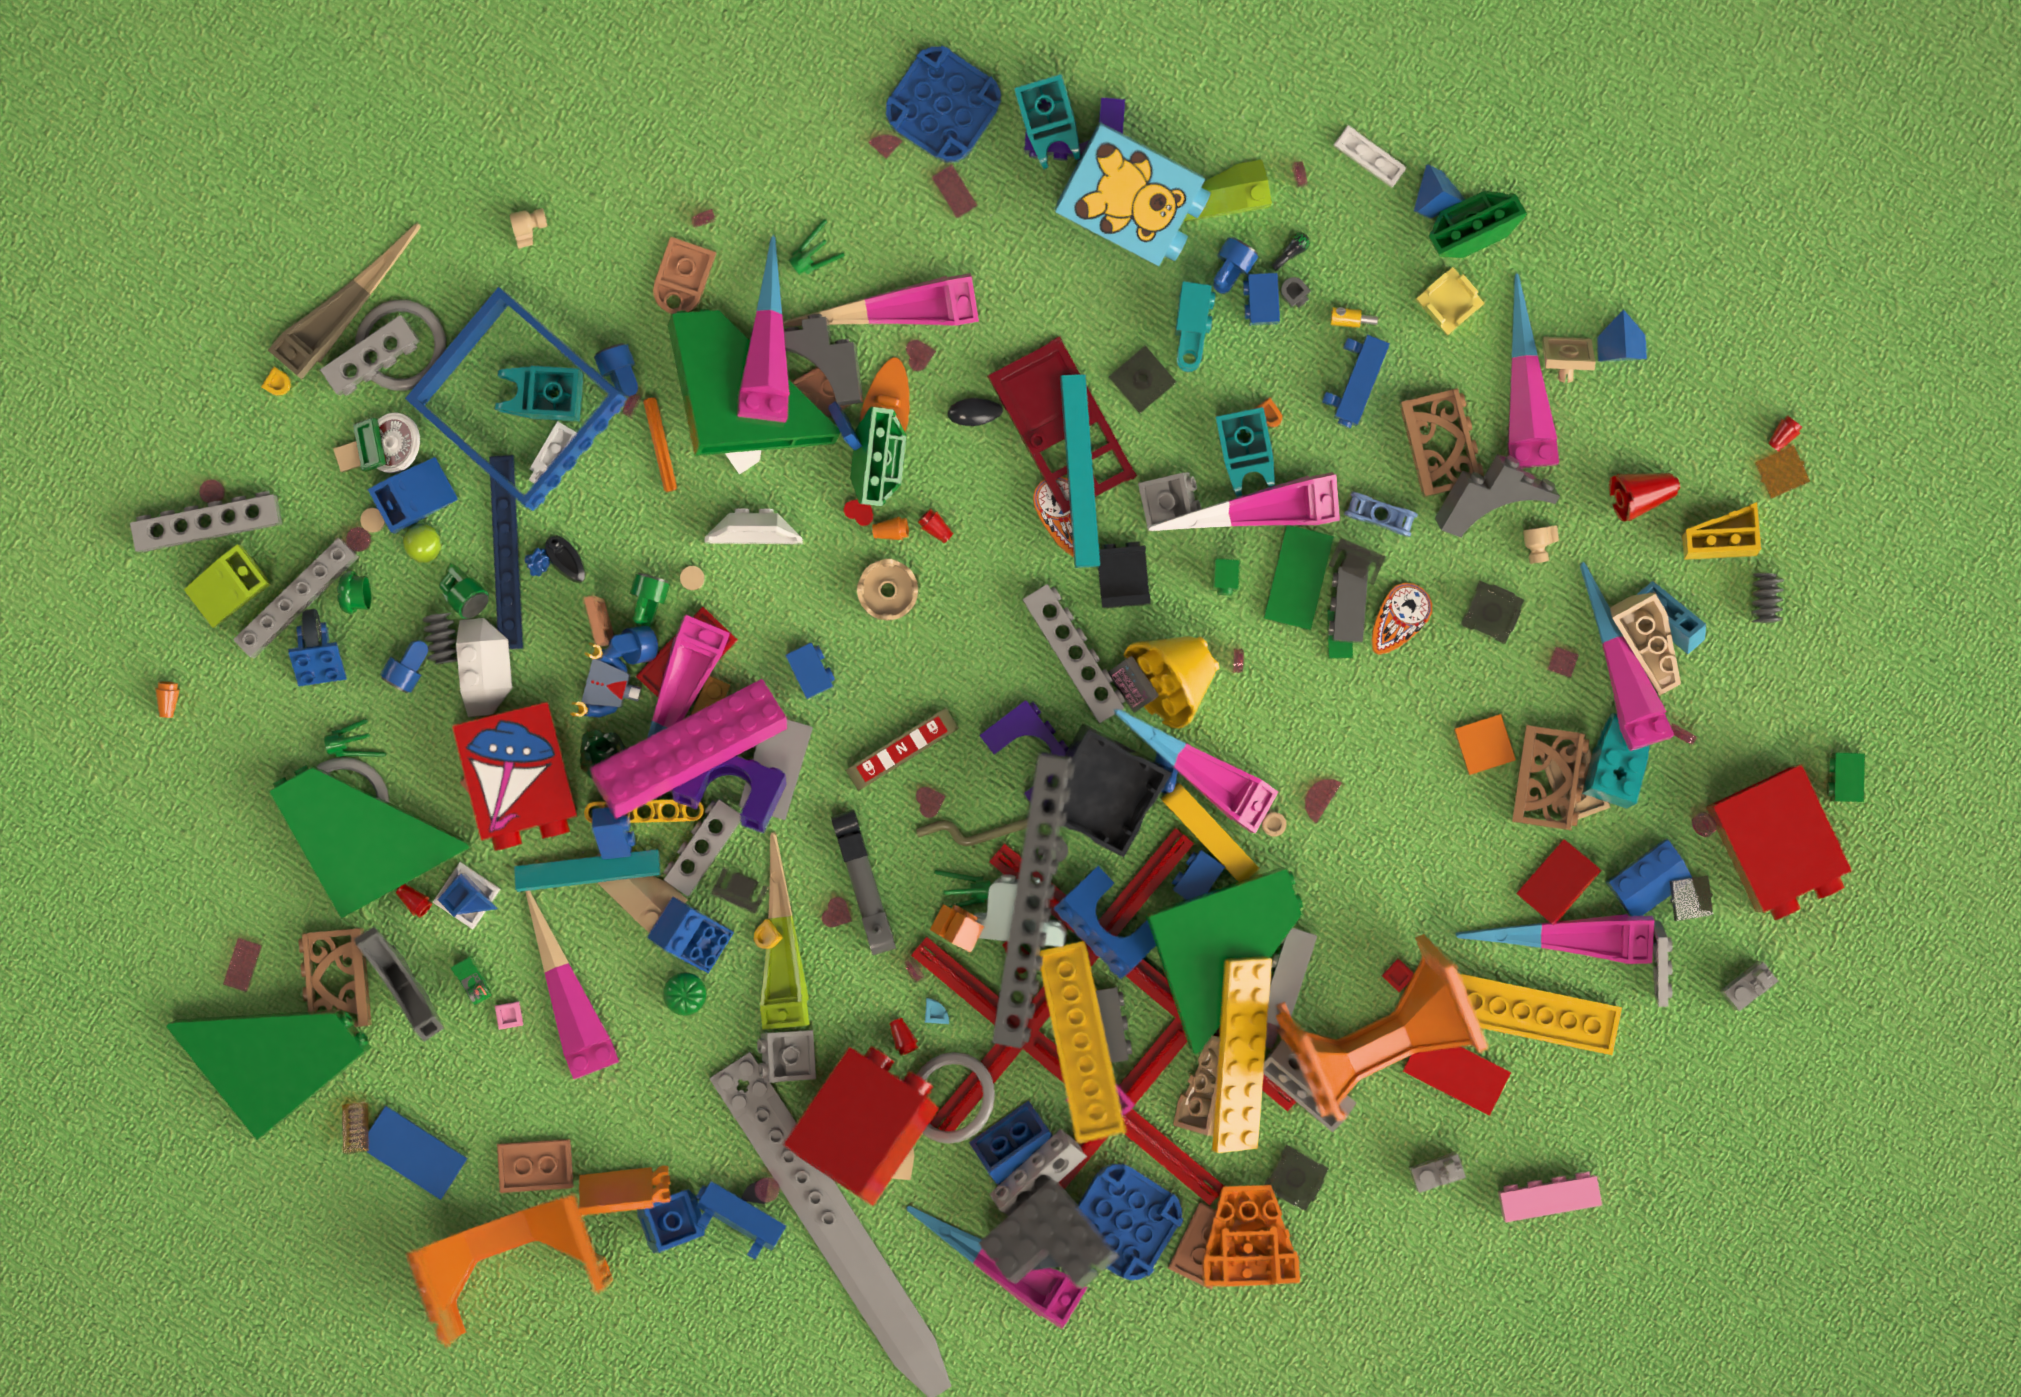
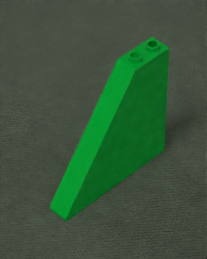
[667,309,840,456]
[269,765,471,919]
[1145,867,1303,1055]
[166,1009,372,1140]

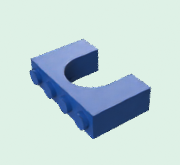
[1054,866,1156,979]

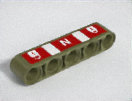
[845,708,959,791]

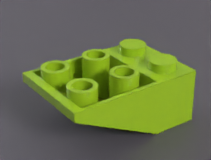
[184,544,272,628]

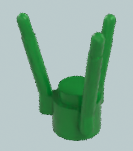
[788,219,845,275]
[324,719,386,757]
[934,870,991,908]

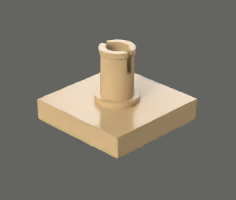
[1542,337,1595,383]

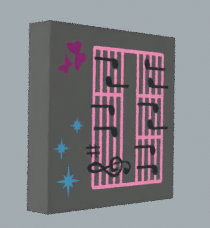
[1108,656,1158,713]

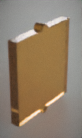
[1755,445,1810,499]

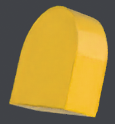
[261,367,291,396]
[754,919,783,949]

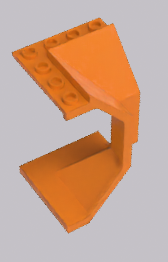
[1275,934,1488,1121]
[406,1194,613,1347]

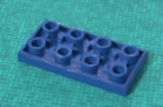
[360,1105,468,1200]

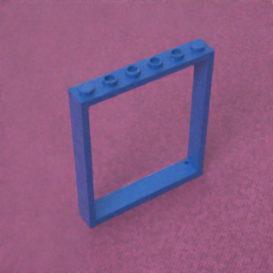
[405,287,627,511]

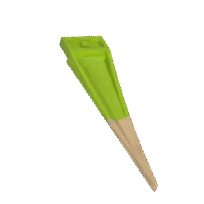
[760,832,810,1030]

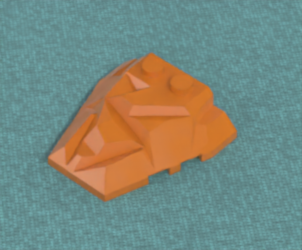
[1202,1185,1300,1287]

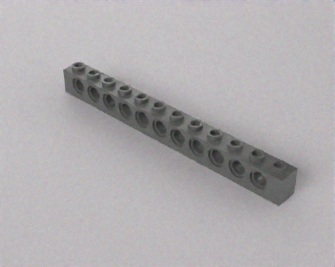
[992,752,1074,1048]

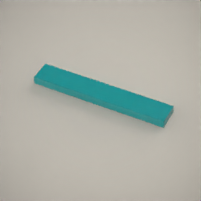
[514,850,660,892]

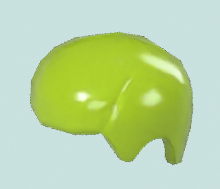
[403,524,441,563]

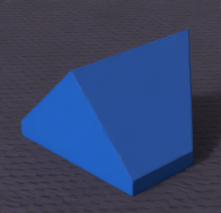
[1414,165,1465,218]
[1597,309,1647,362]
[437,874,498,917]

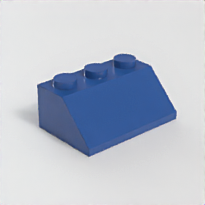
[1605,840,1693,916]
[969,1101,1053,1186]

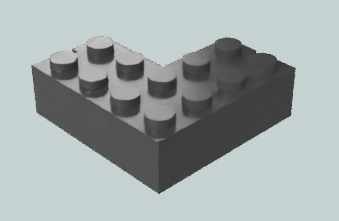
[978,1179,1119,1289]

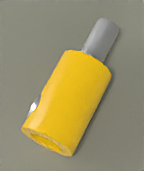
[1331,307,1378,328]

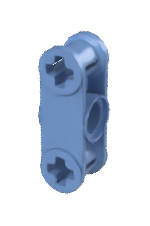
[1344,492,1418,537]

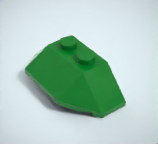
[1429,191,1527,258]
[850,407,907,506]

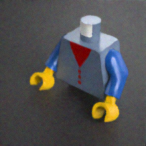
[570,643,642,718]

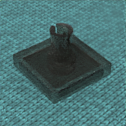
[1108,346,1177,414]

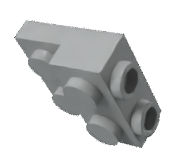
[1138,472,1202,531]
[757,1030,816,1082]

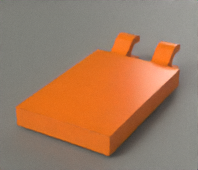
[579,1166,671,1215]

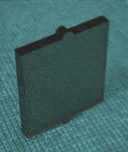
[1670,875,1713,921]

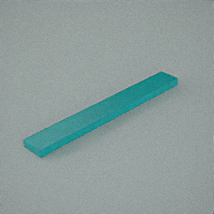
[1060,375,1100,568]

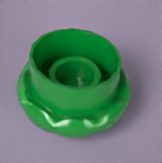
[337,571,372,614]
[663,972,707,1016]

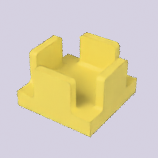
[1416,267,1485,336]

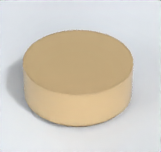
[360,508,385,533]
[680,566,705,591]
[1262,812,1286,836]

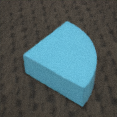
[925,998,949,1024]

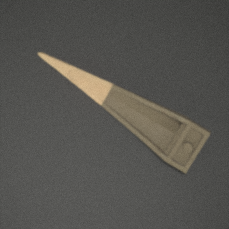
[268,223,421,379]

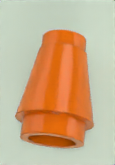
[872,516,909,540]
[155,681,180,718]

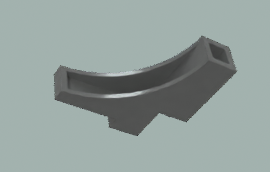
[784,314,863,406]
[1435,454,1560,538]
[354,926,444,1041]

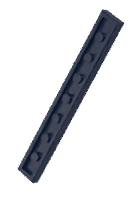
[489,455,524,650]

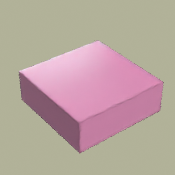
[495,1001,524,1030]

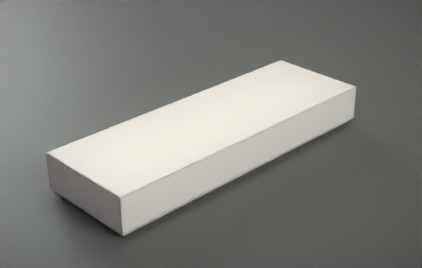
[1334,125,1407,188]

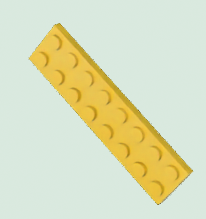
[1039,941,1126,1143]
[1212,957,1272,1153]
[1458,973,1622,1055]

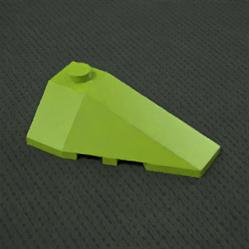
[1183,160,1272,222]

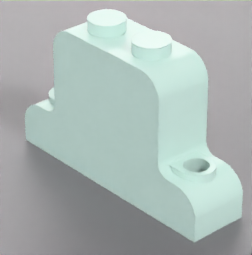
[974,875,1067,947]

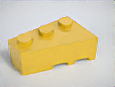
[1682,502,1761,560]

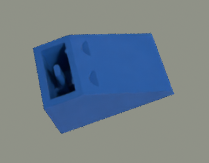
[368,457,458,534]
[647,896,734,973]

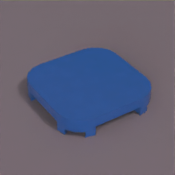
[886,46,1001,163]
[1078,1163,1184,1281]

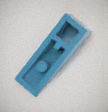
[1637,581,1706,654]

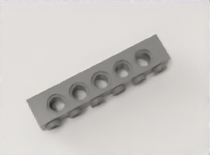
[130,491,283,553]
[233,538,359,658]
[1022,584,1126,724]

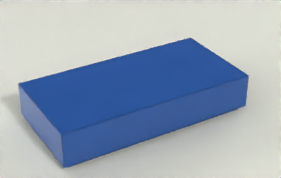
[828,402,862,450]

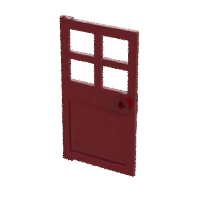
[987,337,1137,514]

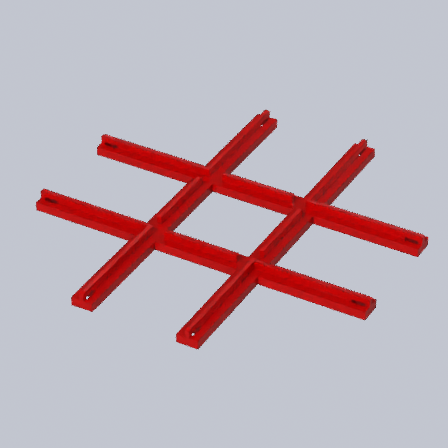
[911,828,1296,1205]

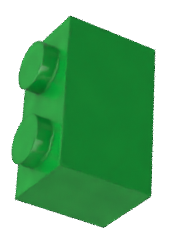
[1212,559,1240,596]
[1827,753,1865,802]

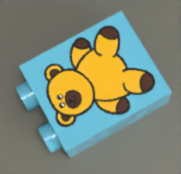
[1054,122,1211,266]

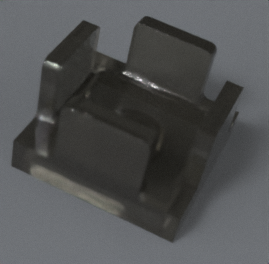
[1327,538,1386,585]
[1460,581,1524,645]
[711,867,769,914]
[1264,1144,1329,1211]

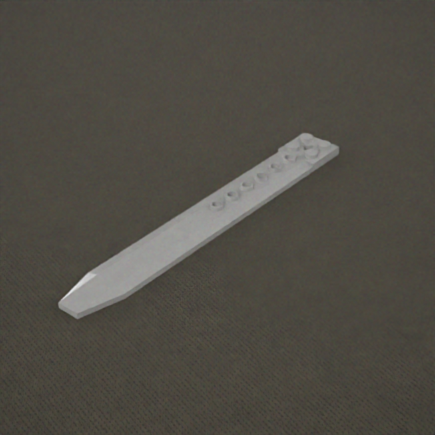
[709,1052,951,1397]

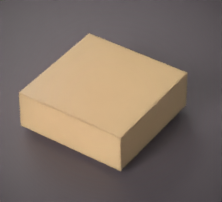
[333,441,361,472]

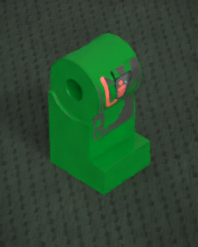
[451,956,492,1005]

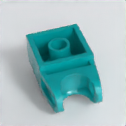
[1014,74,1081,169]
[1175,282,1216,372]
[495,366,584,422]
[1216,407,1275,498]
[1582,713,1650,809]

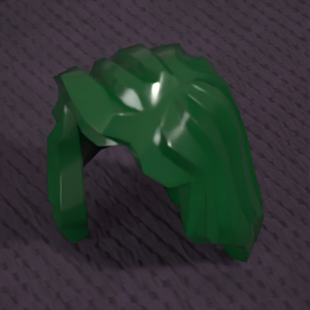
[580,730,627,779]

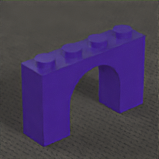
[1024,98,1125,161]
[979,700,1068,803]
[672,756,787,833]

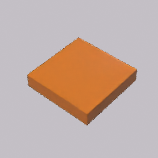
[1454,714,1516,775]

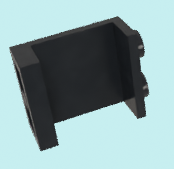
[1098,542,1151,609]

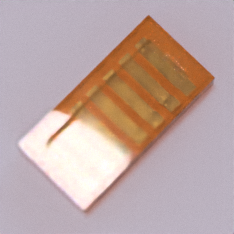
[342,1102,369,1154]

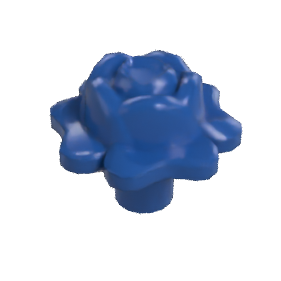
[525,548,550,577]

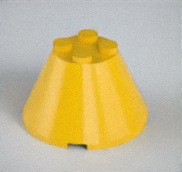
[1124,636,1219,729]

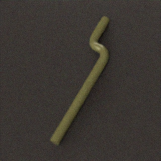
[916,817,1029,847]

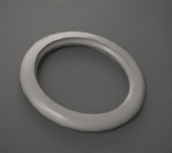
[355,300,446,391]
[316,757,390,803]
[916,1052,995,1143]

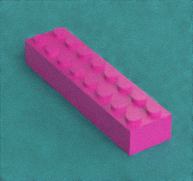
[591,679,787,819]

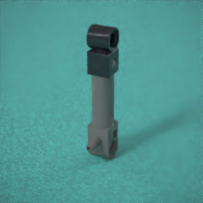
[831,809,896,956]

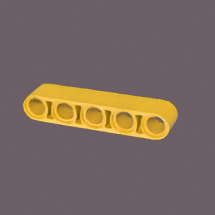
[1160,782,1260,882]
[584,800,705,823]

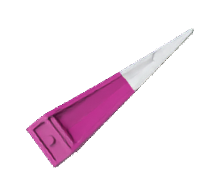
[1147,472,1340,531]

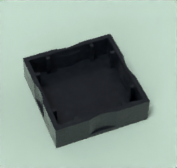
[1044,723,1171,857]

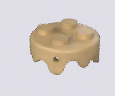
[857,559,918,621]

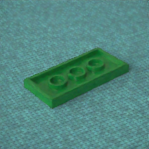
[1263,525,1334,630]

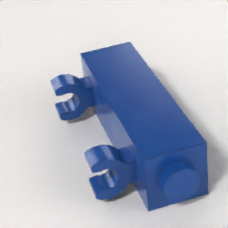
[1322,335,1390,429]
[696,1181,786,1260]

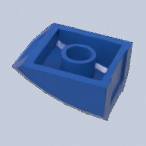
[637,1189,705,1253]

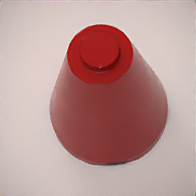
[1609,473,1680,522]

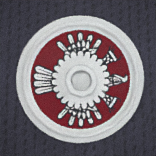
[377,413,420,473]

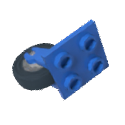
[288,609,347,686]

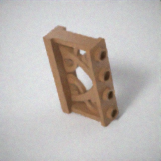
[1399,388,1484,498]
[1512,725,1590,831]
[299,928,372,1027]

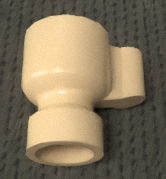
[509,208,548,248]
[1523,525,1559,564]

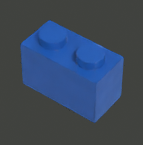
[1243,273,1280,325]
[785,642,835,699]
[592,807,635,860]
[1172,850,1225,900]

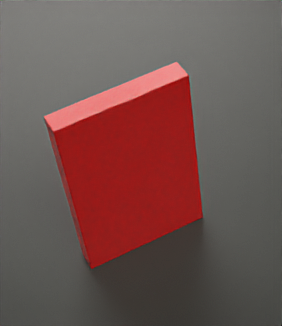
[1516,839,1602,926]

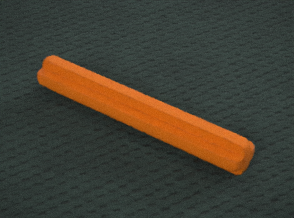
[643,397,677,492]

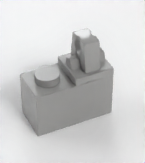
[1720,961,1778,1011]
[1409,1152,1466,1193]

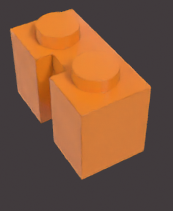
[930,904,985,952]

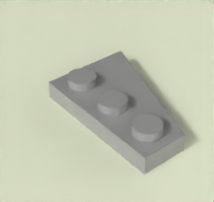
[1653,921,1672,1007]

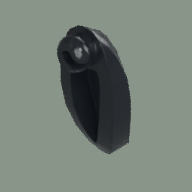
[947,398,1003,426]
[545,536,586,583]

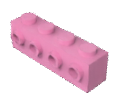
[1498,1171,1602,1222]

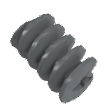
[1751,573,1784,623]
[422,613,458,665]

